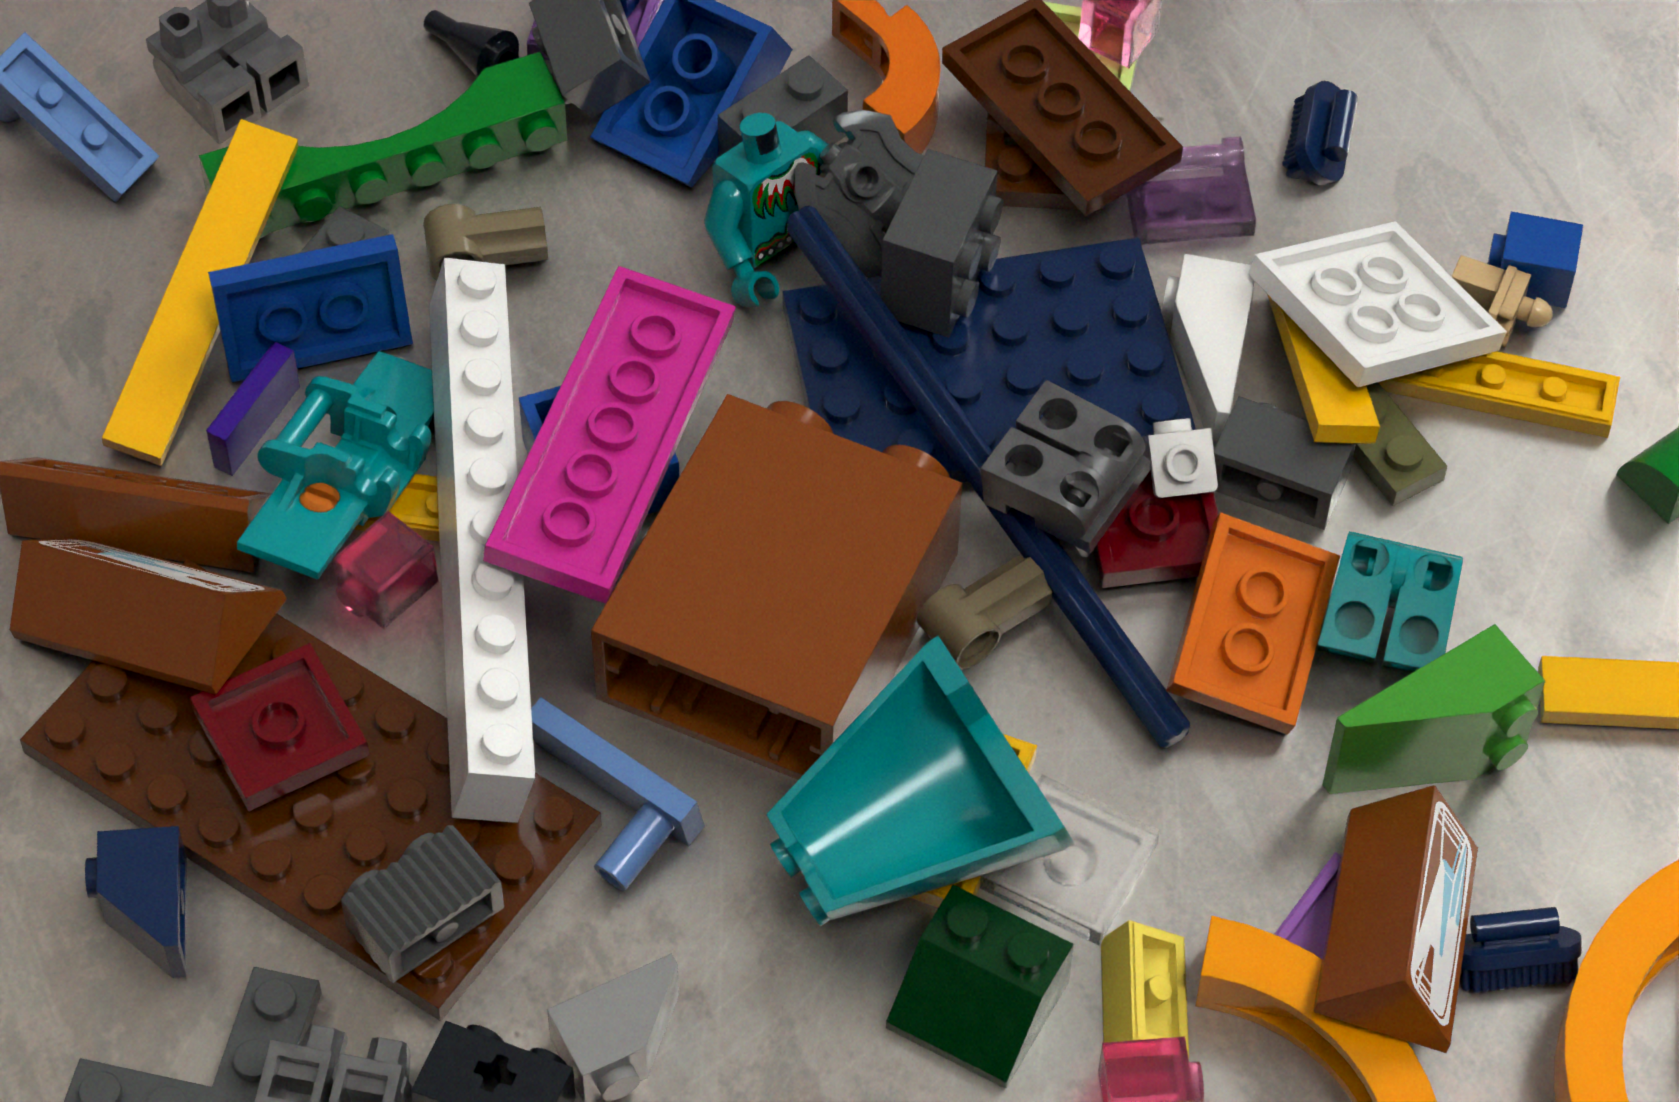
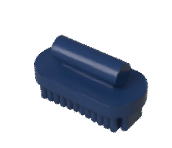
[1282,81,1358,185]
[1460,907,1582,993]

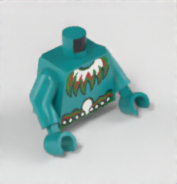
[704,112,829,307]

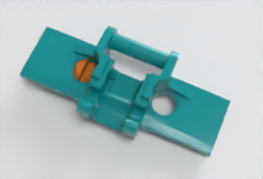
[237,351,434,580]

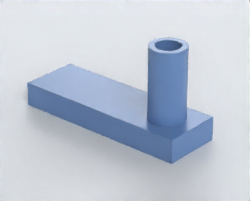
[0,32,159,203]
[531,697,705,891]

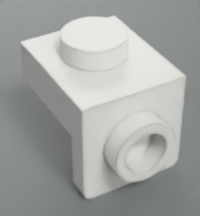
[1142,418,1218,498]

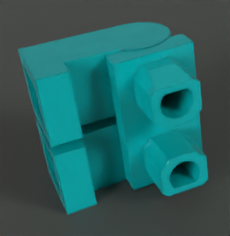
[1318,531,1463,672]

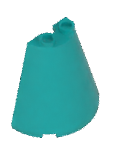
[766,636,1075,926]

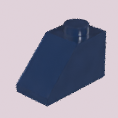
[85,826,187,978]

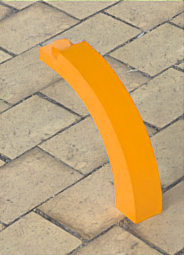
[1554,859,1679,1102]
[1195,916,1437,1102]

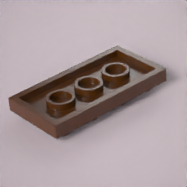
[942,0,1183,216]

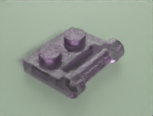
[1126,136,1256,245]

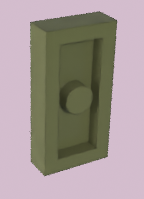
[1353,382,1447,507]

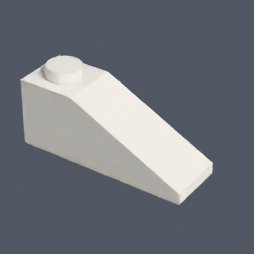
[1162,254,1255,448]

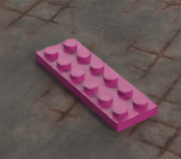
[483,266,736,604]

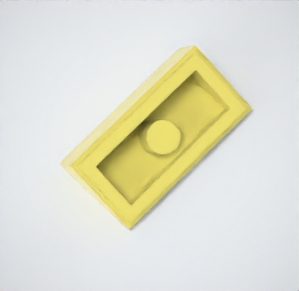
[1101,920,1189,1063]

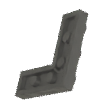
[64,967,322,1102]

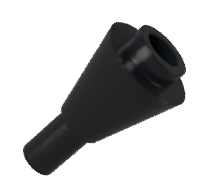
[423,10,519,77]

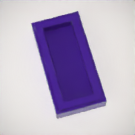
[206,342,300,476]

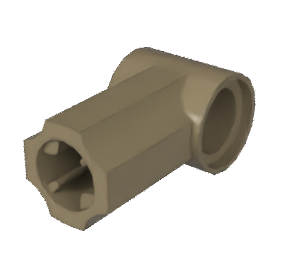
[423,204,548,281]
[916,555,1053,670]

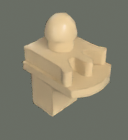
[1451,255,1553,348]

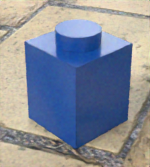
[1487,211,1583,309]

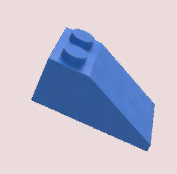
[590,0,793,188]

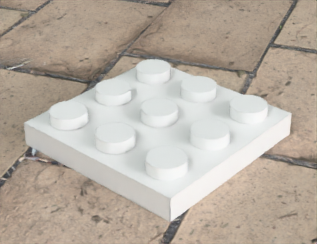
[1248,221,1507,387]

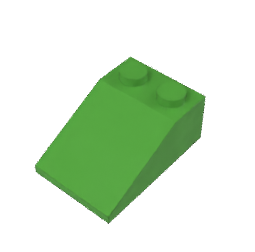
[1322,624,1545,794]

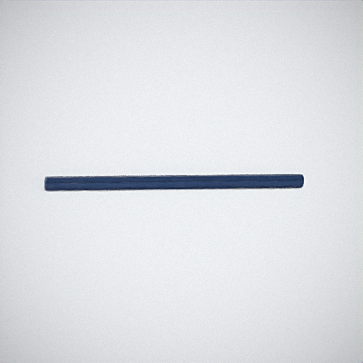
[787,205,1190,748]

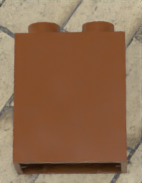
[591,394,962,780]

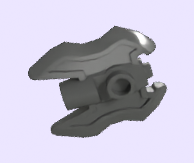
[795,110,924,278]

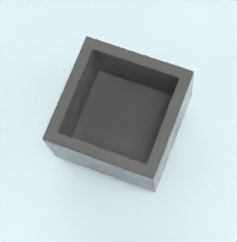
[881,149,1004,338]

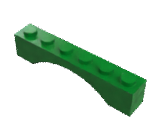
[199,52,568,238]

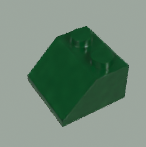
[886,885,1074,1089]

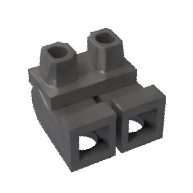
[146,0,309,145]
[980,380,1150,557]
[255,1024,413,1102]

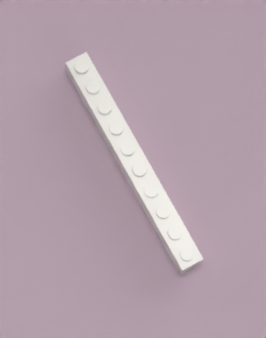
[429,258,535,823]

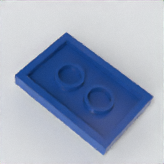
[208,234,413,382]

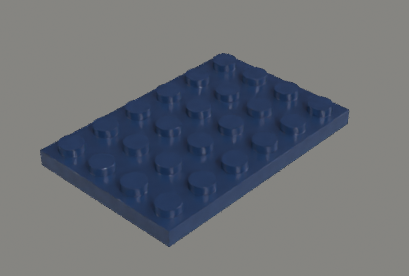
[783,237,1196,483]

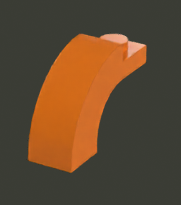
[832,0,941,154]

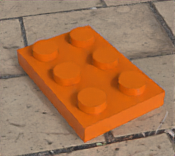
[1166,512,1340,735]

